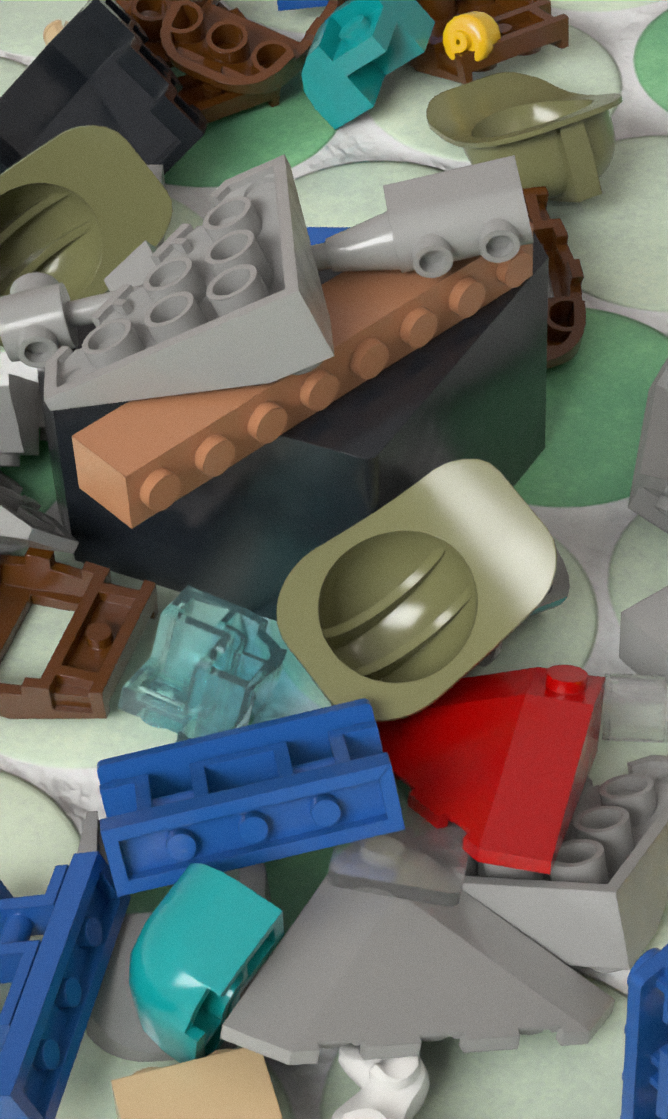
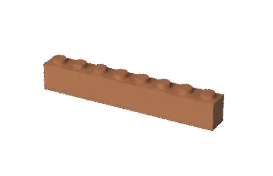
[72,222,533,529]

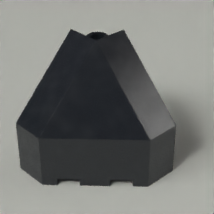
[0,0,208,175]

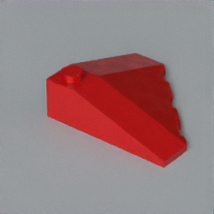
[376,665,605,875]

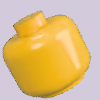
[443,11,501,62]

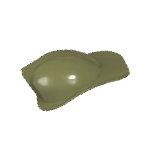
[426,72,623,203]
[0,125,173,347]
[276,459,558,722]

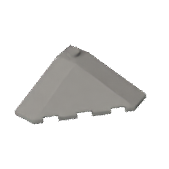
[44,154,335,411]
[383,755,668,973]
[220,841,615,1065]

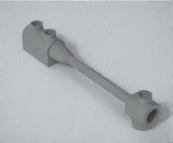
[0,155,534,368]

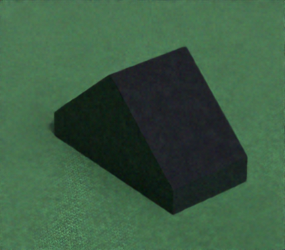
[37,232,549,621]

